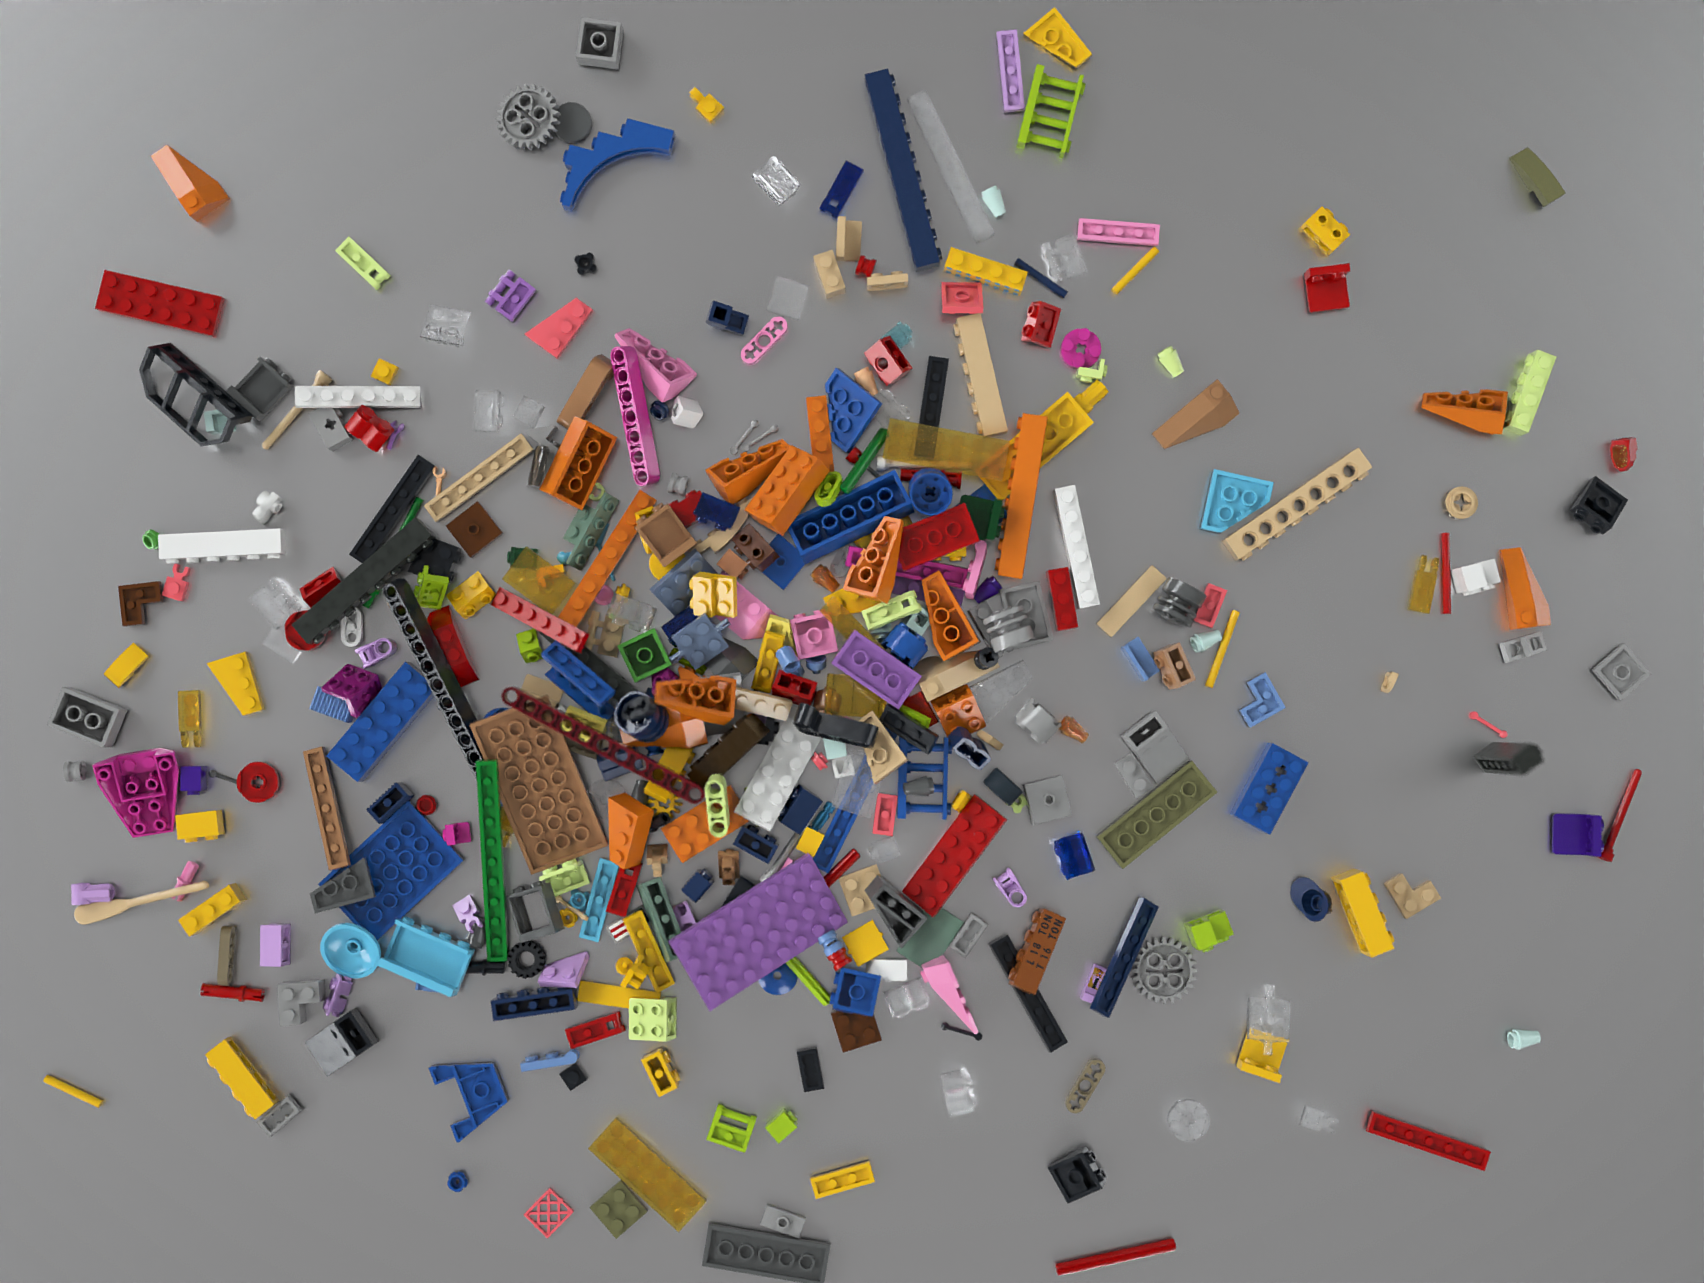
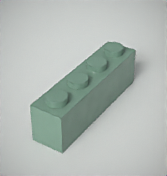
[636,877,681,962]

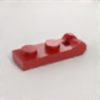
[606,863,643,918]
[565,1011,626,1049]

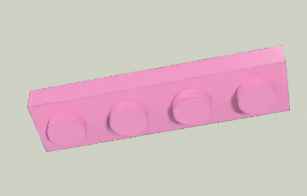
[1077,218,1160,246]

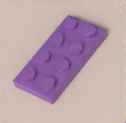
[831,629,922,710]

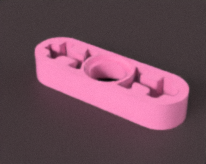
[741,317,788,365]

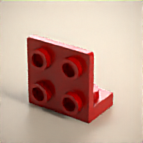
[1304,263,1350,313]

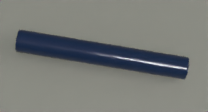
[1014,258,1068,298]

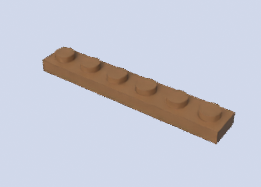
[303,746,351,871]

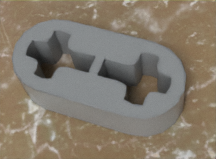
[830,542,856,578]

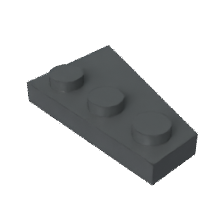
[310,857,376,913]

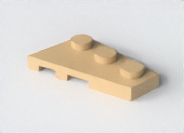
[859,711,908,785]

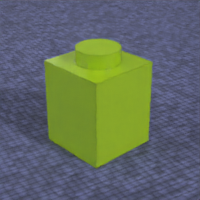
[765,1108,798,1144]

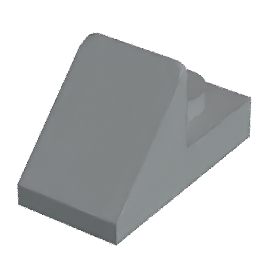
[525,426,560,456]

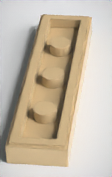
[1096,565,1167,638]

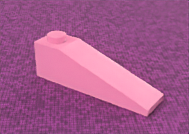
[615,328,697,403]
[920,955,979,1034]

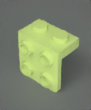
[539,858,591,896]

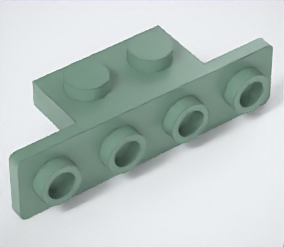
[563,492,619,571]

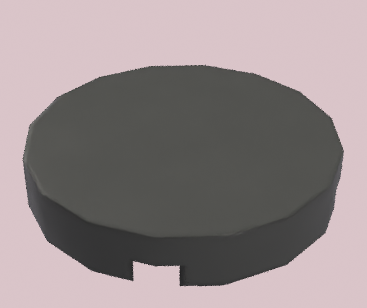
[554,102,592,143]

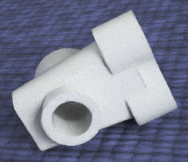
[252,491,282,525]

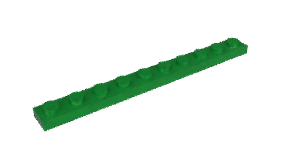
[476,760,509,962]

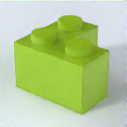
[1184,910,1234,952]

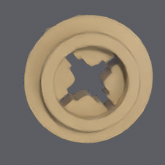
[1445,486,1478,519]

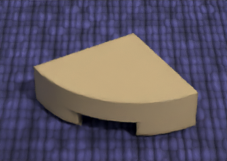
[1380,672,1399,693]
[976,729,1003,750]

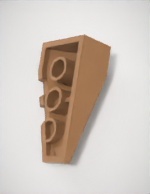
[1152,379,1240,449]

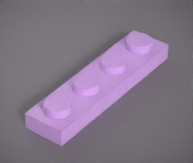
[996,29,1025,113]

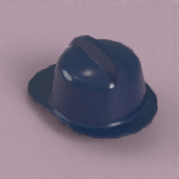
[1290,877,1332,922]

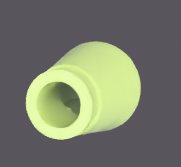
[1157,346,1184,377]

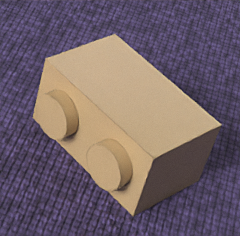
[813,250,846,299]

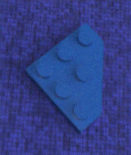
[825,368,883,453]

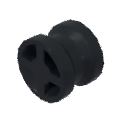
[974,647,998,670]

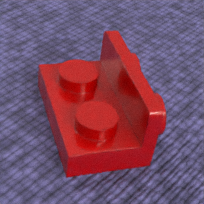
[1021,301,1061,348]

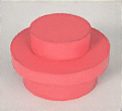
[811,751,829,771]

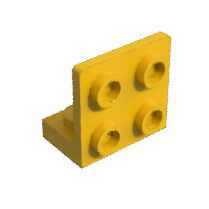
[1236,1028,1288,1083]

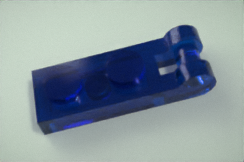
[819,160,864,219]

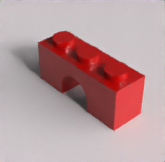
[1046,567,1078,632]

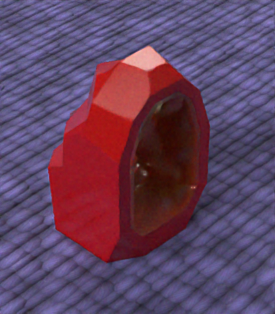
[1610,437,1638,472]

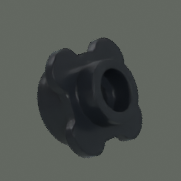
[574,253,597,275]

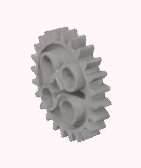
[495,84,561,150]
[1131,937,1198,1004]

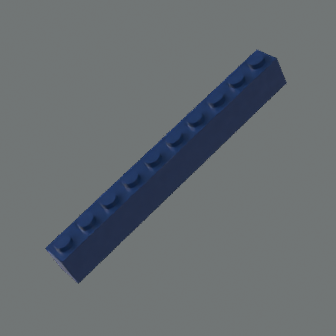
[864,68,942,272]

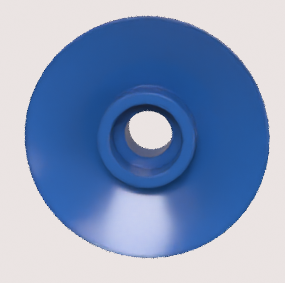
[758,963,798,995]

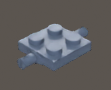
[669,613,731,670]

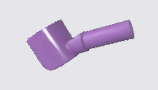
[386,420,404,449]

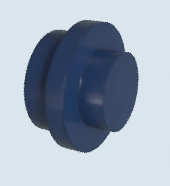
[650,400,669,420]

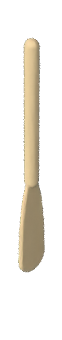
[74,881,209,925]

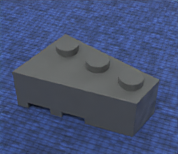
[864,875,928,949]

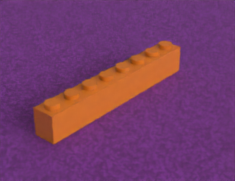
[995,413,1048,579]

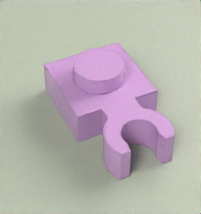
[452,895,483,933]

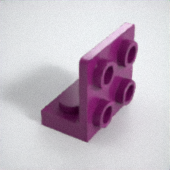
[321,664,382,718]

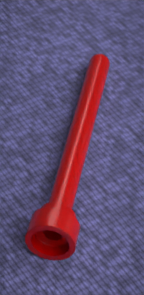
[1597,769,1642,862]

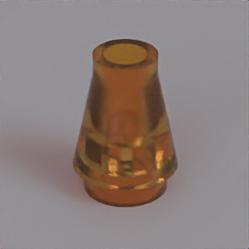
[810,564,840,593]
[1059,715,1089,743]

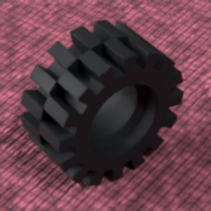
[507,940,546,979]

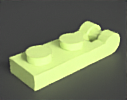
[335,236,391,290]
[861,590,922,631]

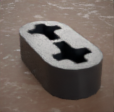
[622,696,657,722]

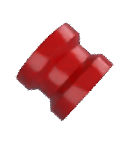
[855,255,877,278]
[827,947,853,971]

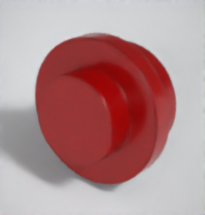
[416,795,437,815]

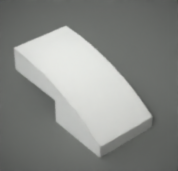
[866,959,907,981]

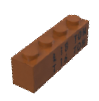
[1008,908,1066,995]

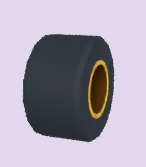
[984,768,1023,806]

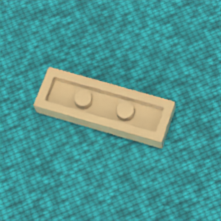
[734,687,793,721]

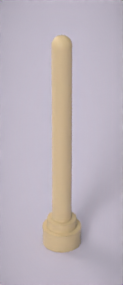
[262,370,333,449]

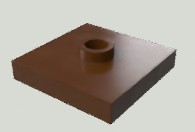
[446,501,503,558]

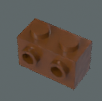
[731,523,780,572]

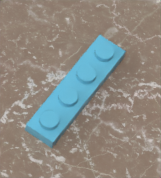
[579,858,619,942]

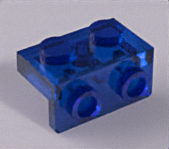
[1054,832,1095,880]

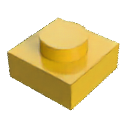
[371,358,399,386]

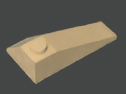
[913,650,1000,702]

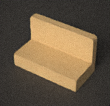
[836,216,862,262]
[516,674,563,708]

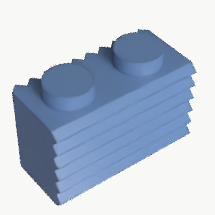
[309,686,353,723]

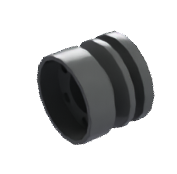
[1153,577,1207,628]

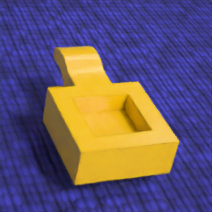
[689,87,724,123]

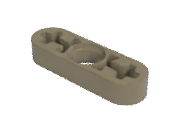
[217,926,236,986]
[1065,1058,1105,1114]

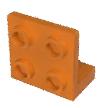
[930,684,986,742]

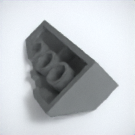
[677,621,758,681]

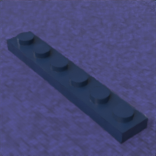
[1090,897,1159,1018]

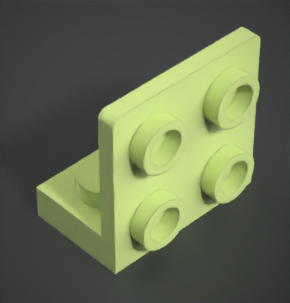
[629,997,677,1042]

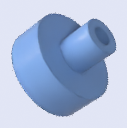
[806,655,826,674]

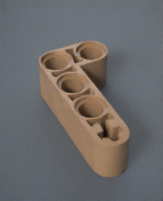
[557,354,614,429]

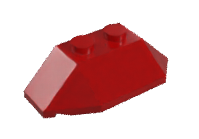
[427,605,480,687]

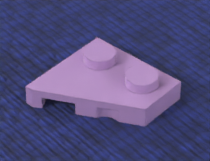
[538,952,590,988]

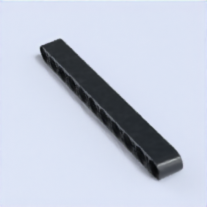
[383,578,484,780]

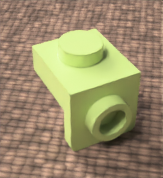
[1076,358,1108,383]

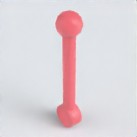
[1470,711,1508,738]

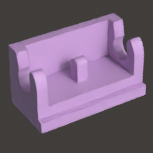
[260,924,291,967]

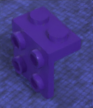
[1552,813,1604,857]

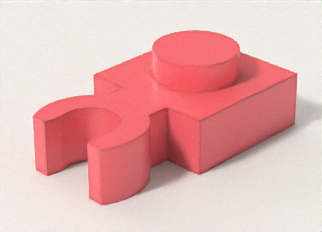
[162,564,190,602]

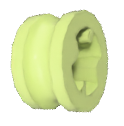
[589,483,605,501]

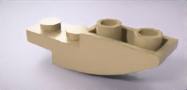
[689,498,752,555]

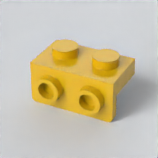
[446,571,496,620]

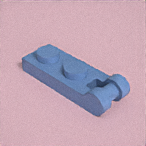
[520,1048,580,1072]

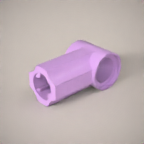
[71,883,115,905]

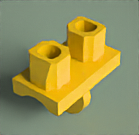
[615,954,651,989]

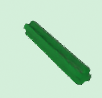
[840,428,890,494]

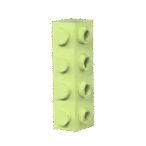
[1503,350,1557,436]

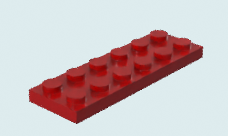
[95,270,224,337]
[902,794,1008,917]

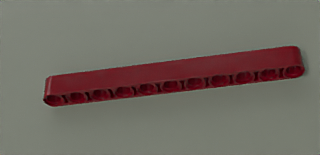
[501,686,705,804]

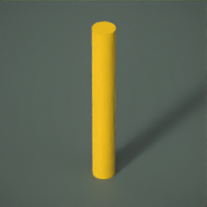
[1111,247,1159,295]
[43,1074,103,1108]

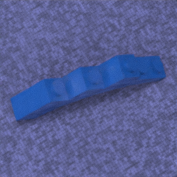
[560,118,676,211]

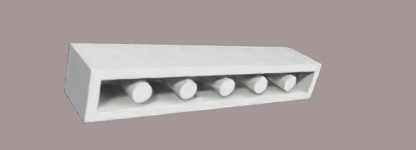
[1053,485,1100,610]
[158,528,287,564]

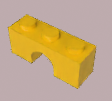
[178,883,247,937]

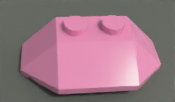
[715,571,778,640]

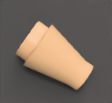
[854,366,879,395]

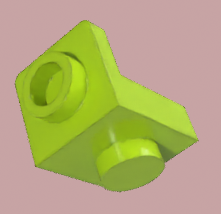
[516,628,543,663]

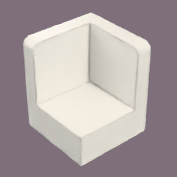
[669,396,703,428]

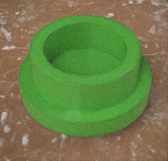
[142,529,160,549]

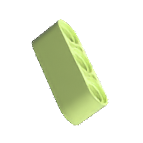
[705,774,730,837]

